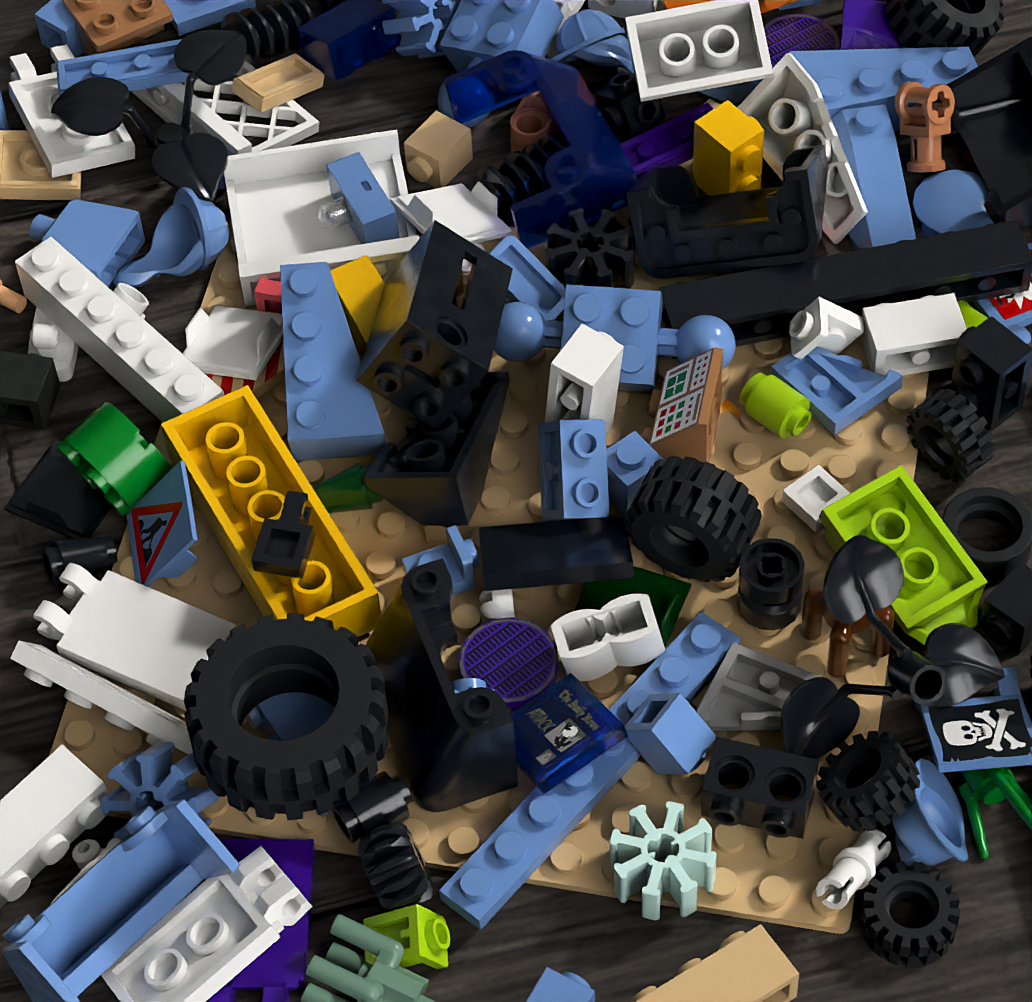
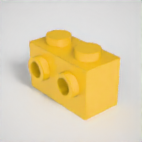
[693,100,764,196]

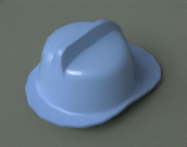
[891,759,969,866]

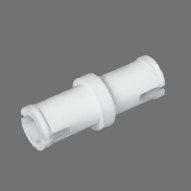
[816,829,891,910]

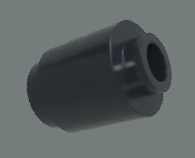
[332,771,413,843]

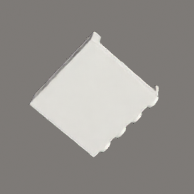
[224,130,420,307]

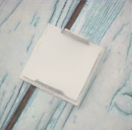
[390,181,513,244]
[182,305,283,380]

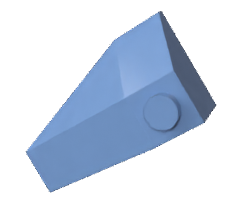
[831,104,916,249]

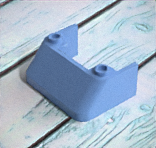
[1,799,240,1002]

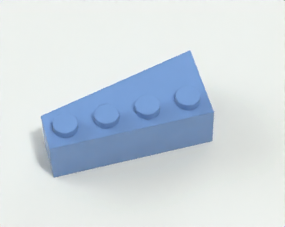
[280,262,386,461]

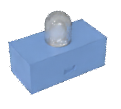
[317,152,399,244]

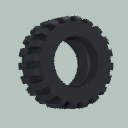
[184,613,390,820]

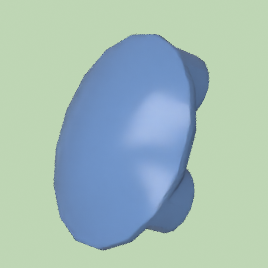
[913,169,993,237]

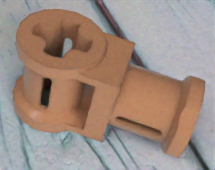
[895,81,955,173]

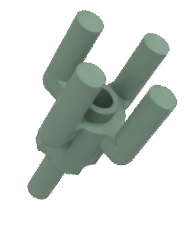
[301,914,437,1002]

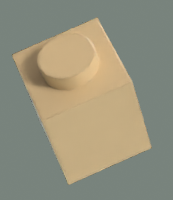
[404,111,473,188]

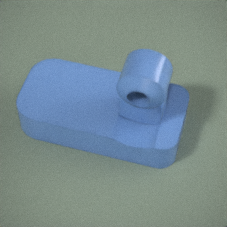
[489,236,566,320]

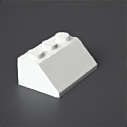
[625,0,773,102]

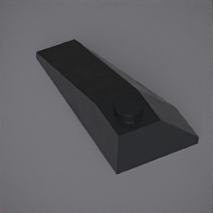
[364,371,510,528]

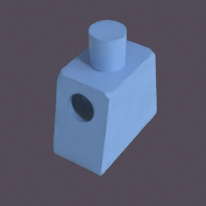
[30,199,145,290]

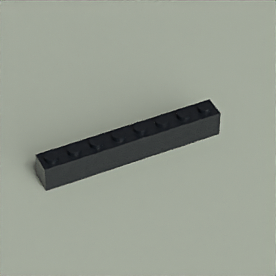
[659,220,1032,359]

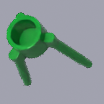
[958,767,1032,859]

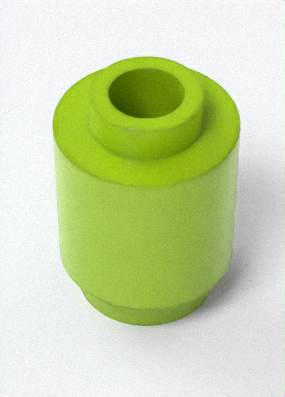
[739,372,812,439]

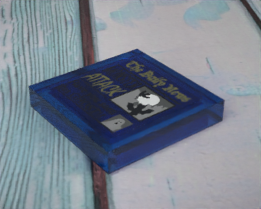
[510,673,628,794]

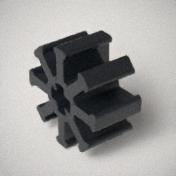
[545,208,635,289]

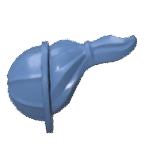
[546,9,663,99]
[113,187,229,288]

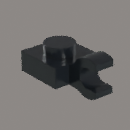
[251,491,315,579]

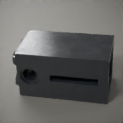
[356,220,513,430]

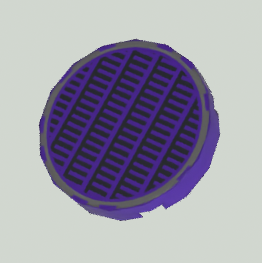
[763,14,840,69]
[459,617,559,711]

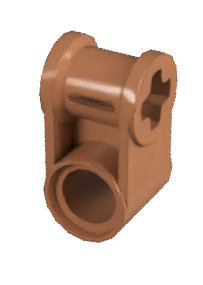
[510,84,573,153]

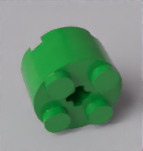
[56,402,172,516]

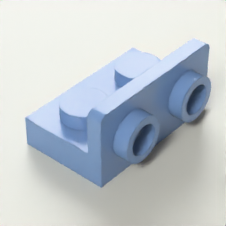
[538,419,609,521]

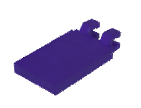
[206,839,316,1002]

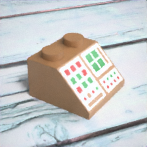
[642,348,723,463]

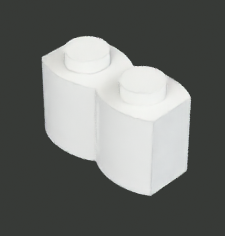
[551,594,665,682]

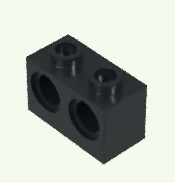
[701,737,819,839]

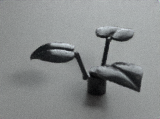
[51,30,247,202]
[780,534,1005,759]

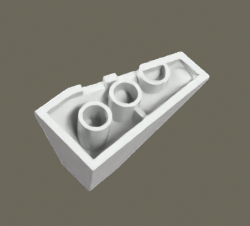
[737,53,868,244]

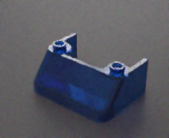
[444,50,637,249]

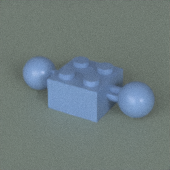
[437,0,564,128]
[494,284,736,393]

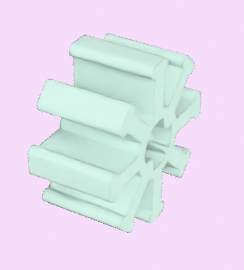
[610,801,717,920]

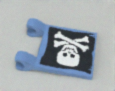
[914,667,1032,773]

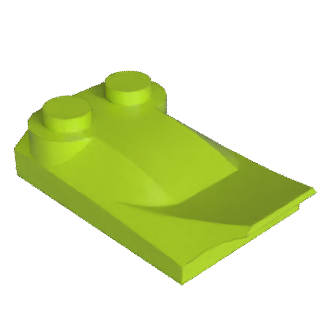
[819,465,987,645]

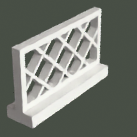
[132,60,319,156]

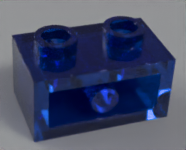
[297,0,401,81]

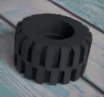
[885,0,1005,57]
[624,456,762,583]

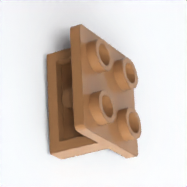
[62,0,173,56]

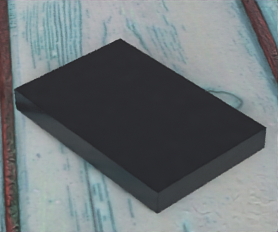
[479,515,634,591]

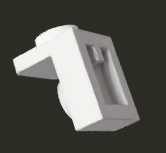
[789,297,864,360]

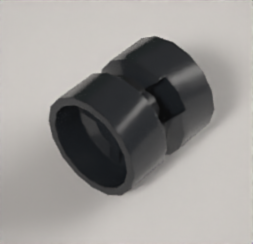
[737,538,805,631]

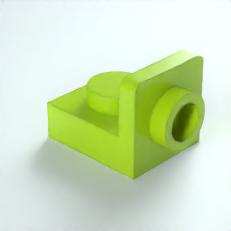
[363,904,450,970]

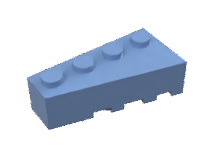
[789,47,978,131]

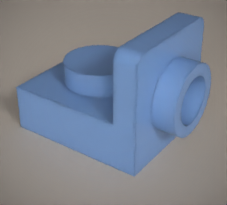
[402,525,480,596]

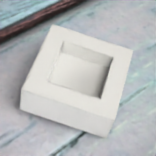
[782,465,850,532]

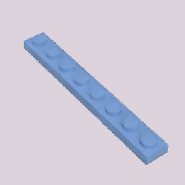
[439,612,741,930]

